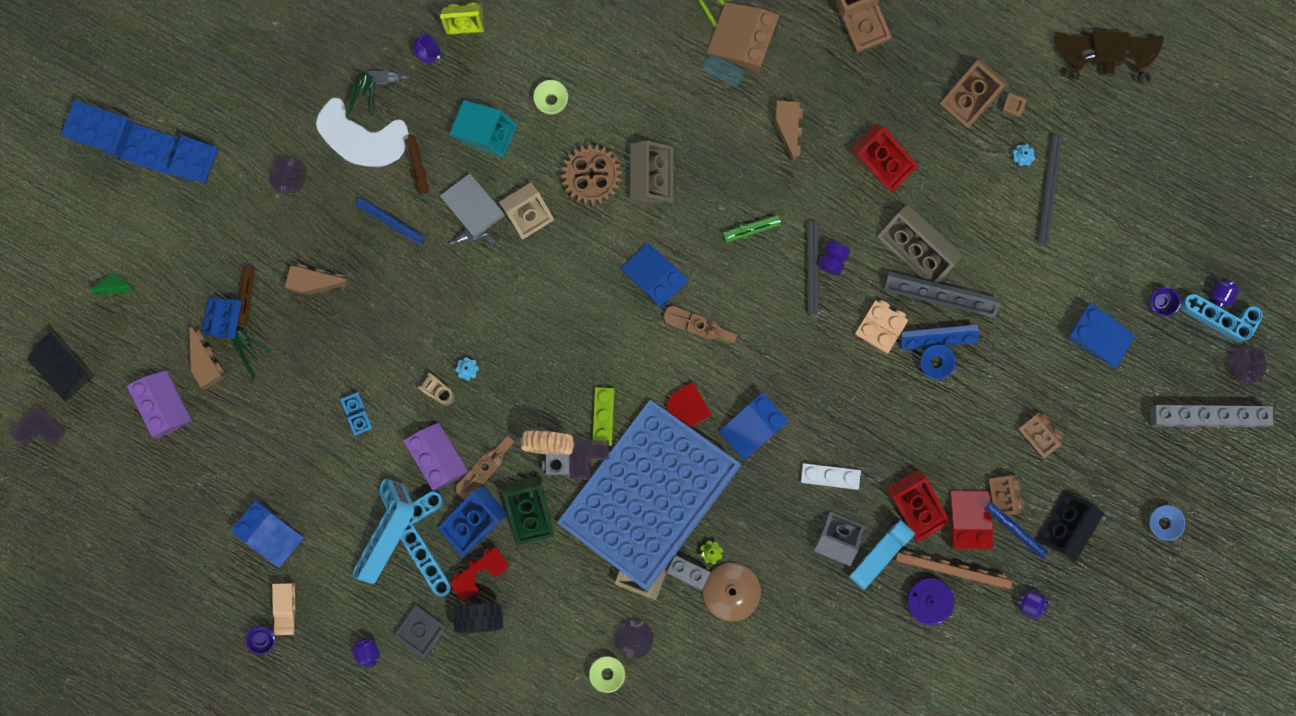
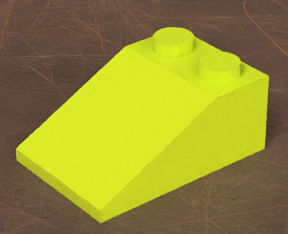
[440,3,484,35]

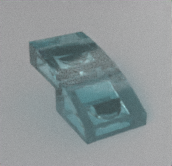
[701,54,745,88]

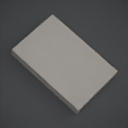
[440,174,504,238]

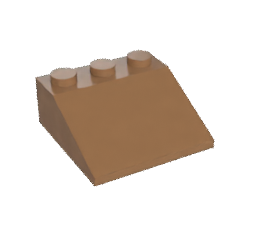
[706,2,779,73]

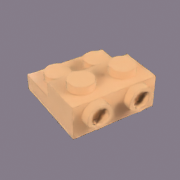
[855,300,908,354]

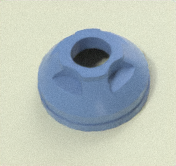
[1149,505,1186,541]

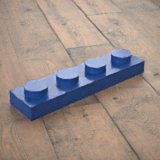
[900,325,979,350]

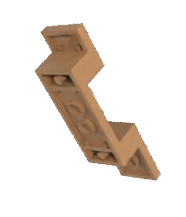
[835,0,892,53]

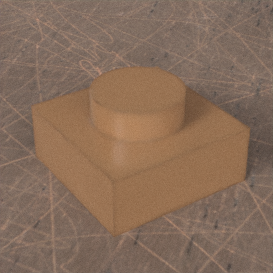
[1002,93,1027,118]

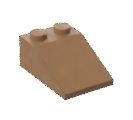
[940,59,1009,128]

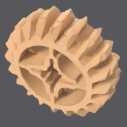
[521,431,574,455]

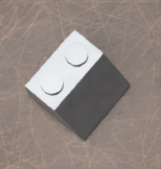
[814,511,865,566]

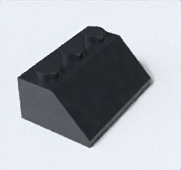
[27,332,94,402]
[1035,491,1104,563]

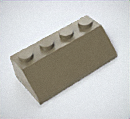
[877,204,963,283]

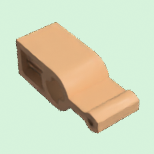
[272,583,296,635]

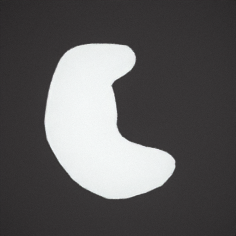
[316,98,408,167]

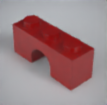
[449,547,511,602]

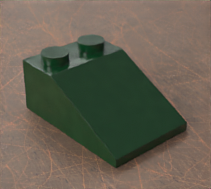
[503,476,555,545]

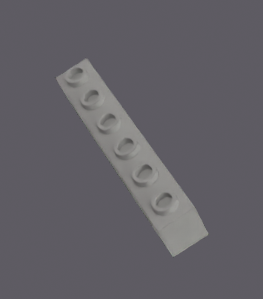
[1150,405,1273,428]

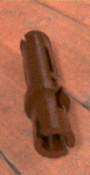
[404,137,430,194]
[237,267,255,325]

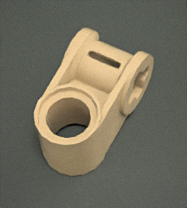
[417,372,455,406]

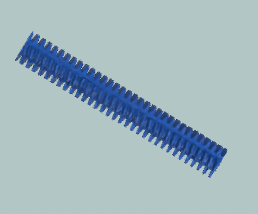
[356,197,425,245]
[985,501,1048,559]

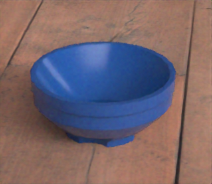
[920,345,956,380]

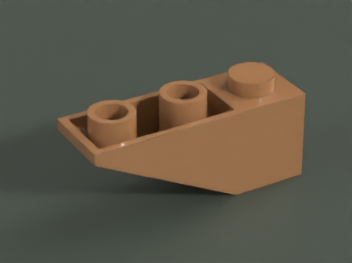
[775,101,803,162]
[285,264,349,295]
[189,327,225,389]

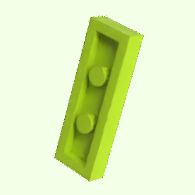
[593,387,614,446]

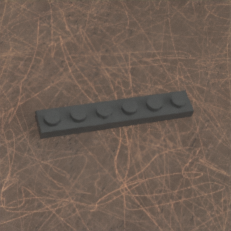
[884,271,1001,318]

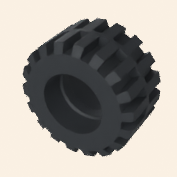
[453,602,504,634]

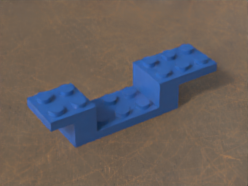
[61,100,219,184]

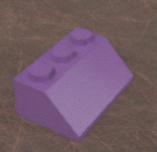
[127,370,192,439]
[404,423,468,492]

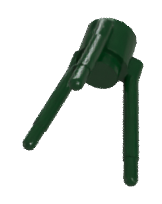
[346,72,376,116]
[231,330,271,378]

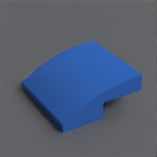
[202,298,241,339]

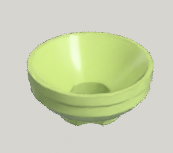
[534,80,568,115]
[589,657,625,693]

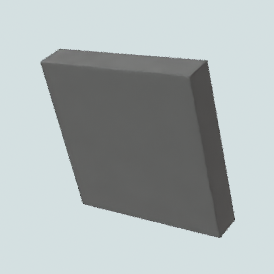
[393,604,447,659]

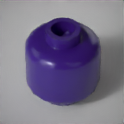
[1210,278,1239,308]
[1018,590,1049,619]
[352,637,380,668]

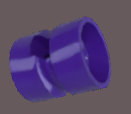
[818,241,851,276]

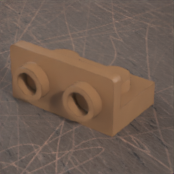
[1019,412,1064,458]
[989,475,1024,516]

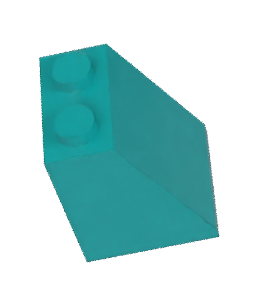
[449,100,518,158]

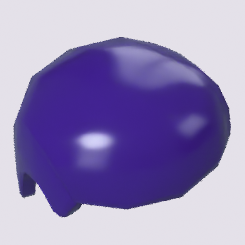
[413,34,441,64]
[1149,287,1181,316]
[246,625,276,655]

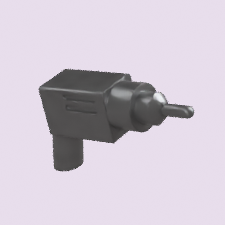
[364,71,408,97]
[449,229,498,246]

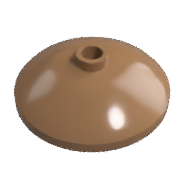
[703,563,761,621]

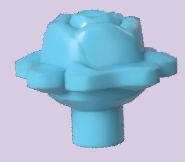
[1013,144,1035,166]
[455,357,479,381]

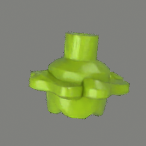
[700,541,723,564]

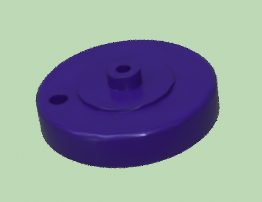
[906,578,954,625]

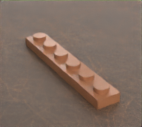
[894,550,1012,589]

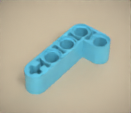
[1180,294,1263,342]
[849,520,915,590]

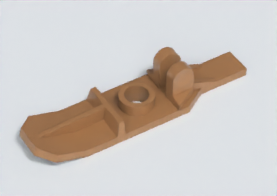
[663,306,738,343]
[456,436,515,499]

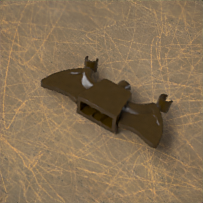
[1054,31,1164,84]

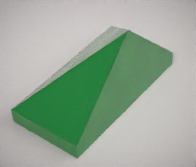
[91,271,134,295]

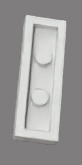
[801,463,861,490]

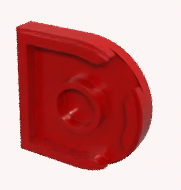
[667,382,712,427]

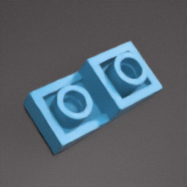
[340,391,372,436]

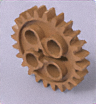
[561,144,622,206]

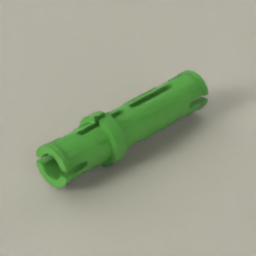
[723,214,781,243]

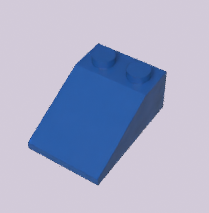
[621,243,688,310]
[1066,304,1135,369]
[719,392,789,460]
[438,486,508,557]
[231,501,304,568]

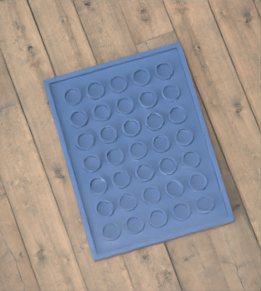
[557,400,742,591]

